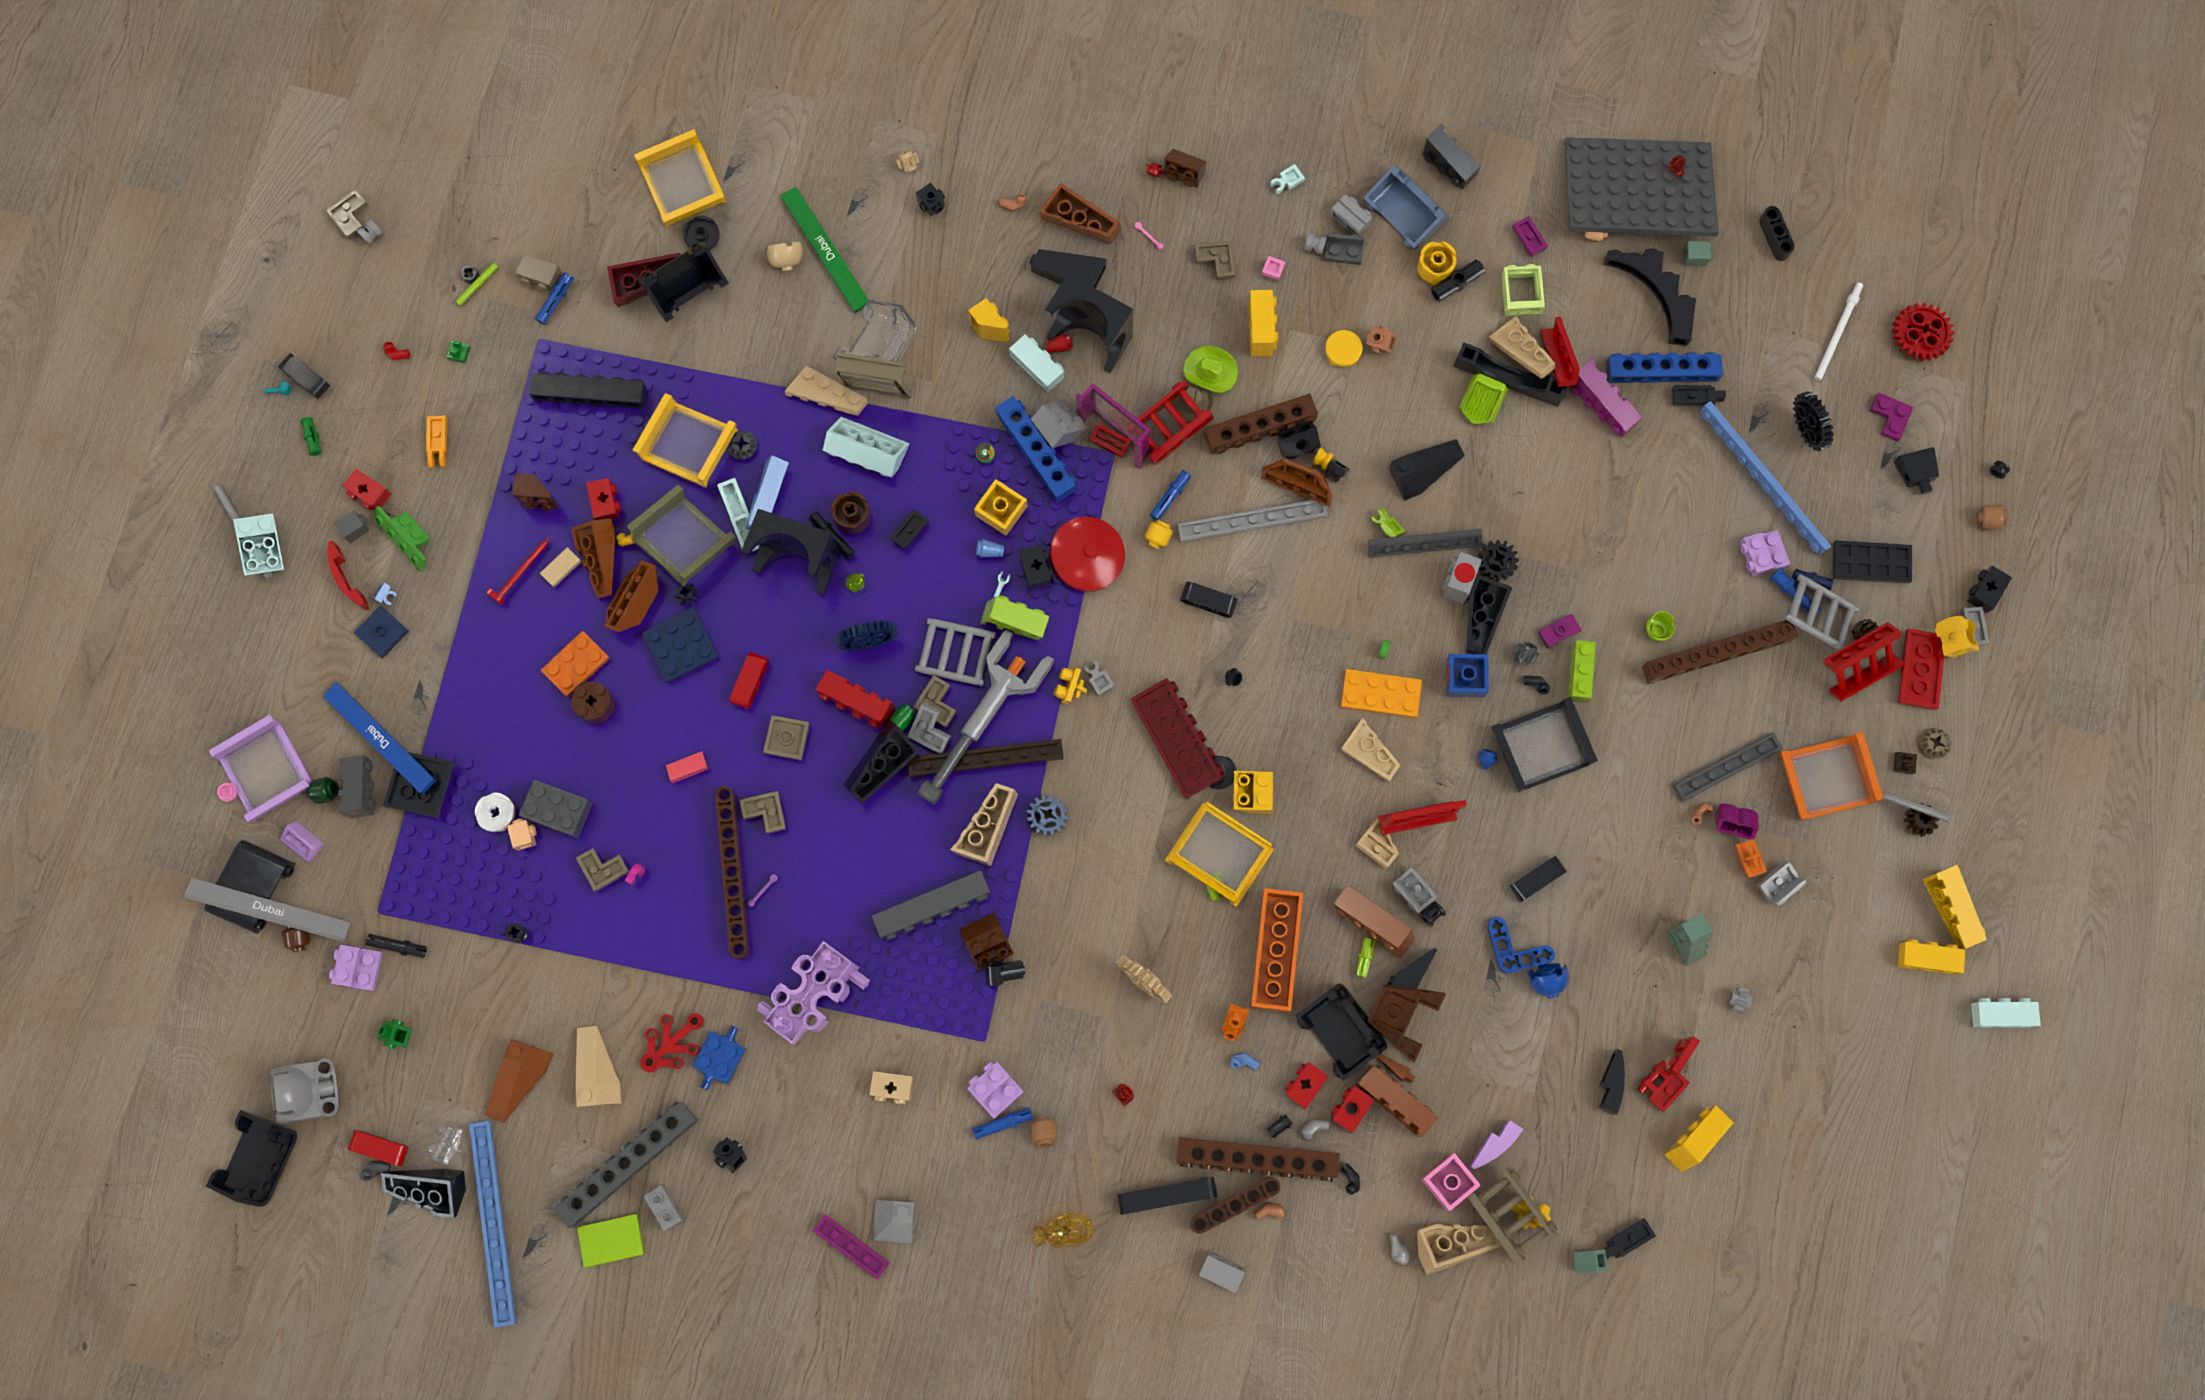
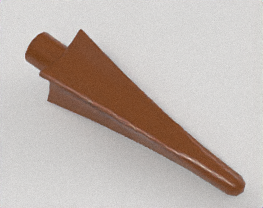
[1377,1054,1415,1083]

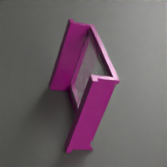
[1076,383,1151,469]

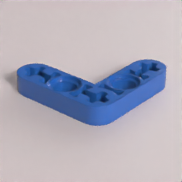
[1487,917,1555,973]

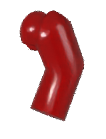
[383,342,411,360]

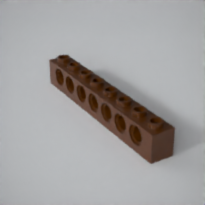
[1642,620,1798,684]
[1177,1137,1340,1182]

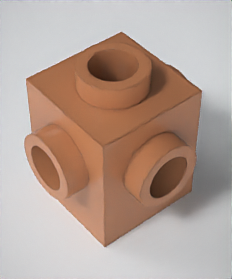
[1366,326,1397,354]

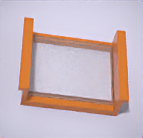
[1778,732,1884,821]

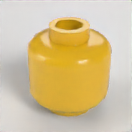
[1145,520,1173,549]

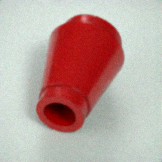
[1045,333,1073,353]

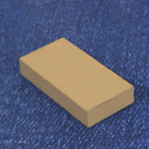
[540,547,582,587]

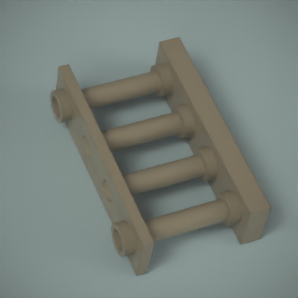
[1467,1167,1558,1265]

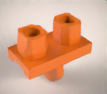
[1734,839,1767,879]
[1221,1003,1249,1041]

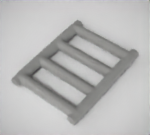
[1784,574,1859,650]
[915,618,996,686]

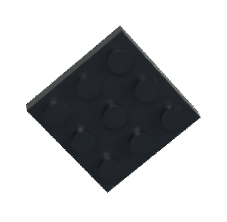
[383,752,455,819]

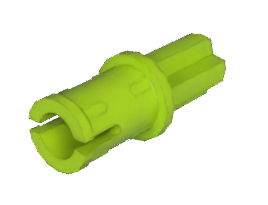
[1355,938,1376,978]

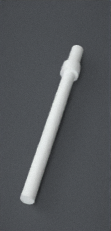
[1814,282,1864,381]

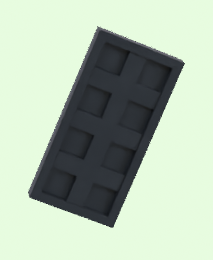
[1833,540,1912,583]

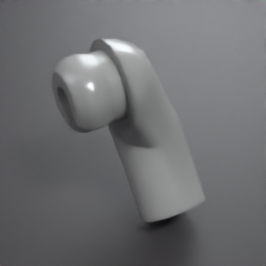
[1301,1120,1329,1140]

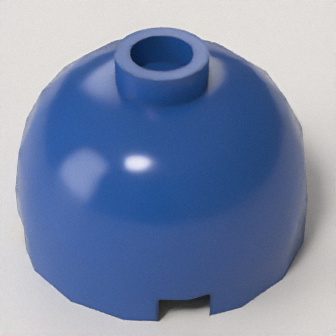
[1528,963,1569,998]

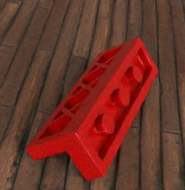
[1540,317,1580,387]

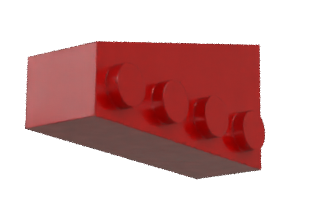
[815,670,895,729]

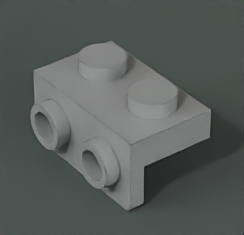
[1756,860,1806,906]
[1392,866,1439,913]

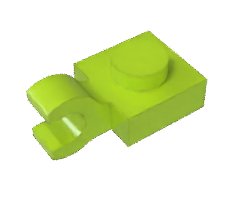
[1371,508,1405,538]

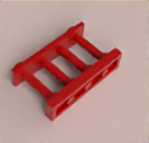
[1126,380,1214,465]
[1823,622,1905,702]

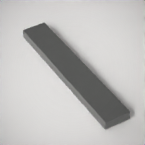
[1368,529,1483,557]
[1672,732,1783,802]

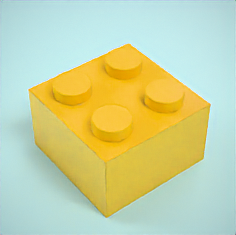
[974,479,1028,536]

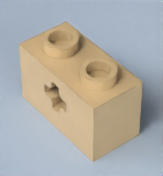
[869,1071,914,1105]

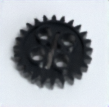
[1793,391,1834,452]

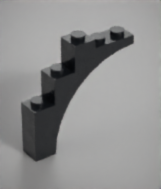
[1603,248,1696,346]

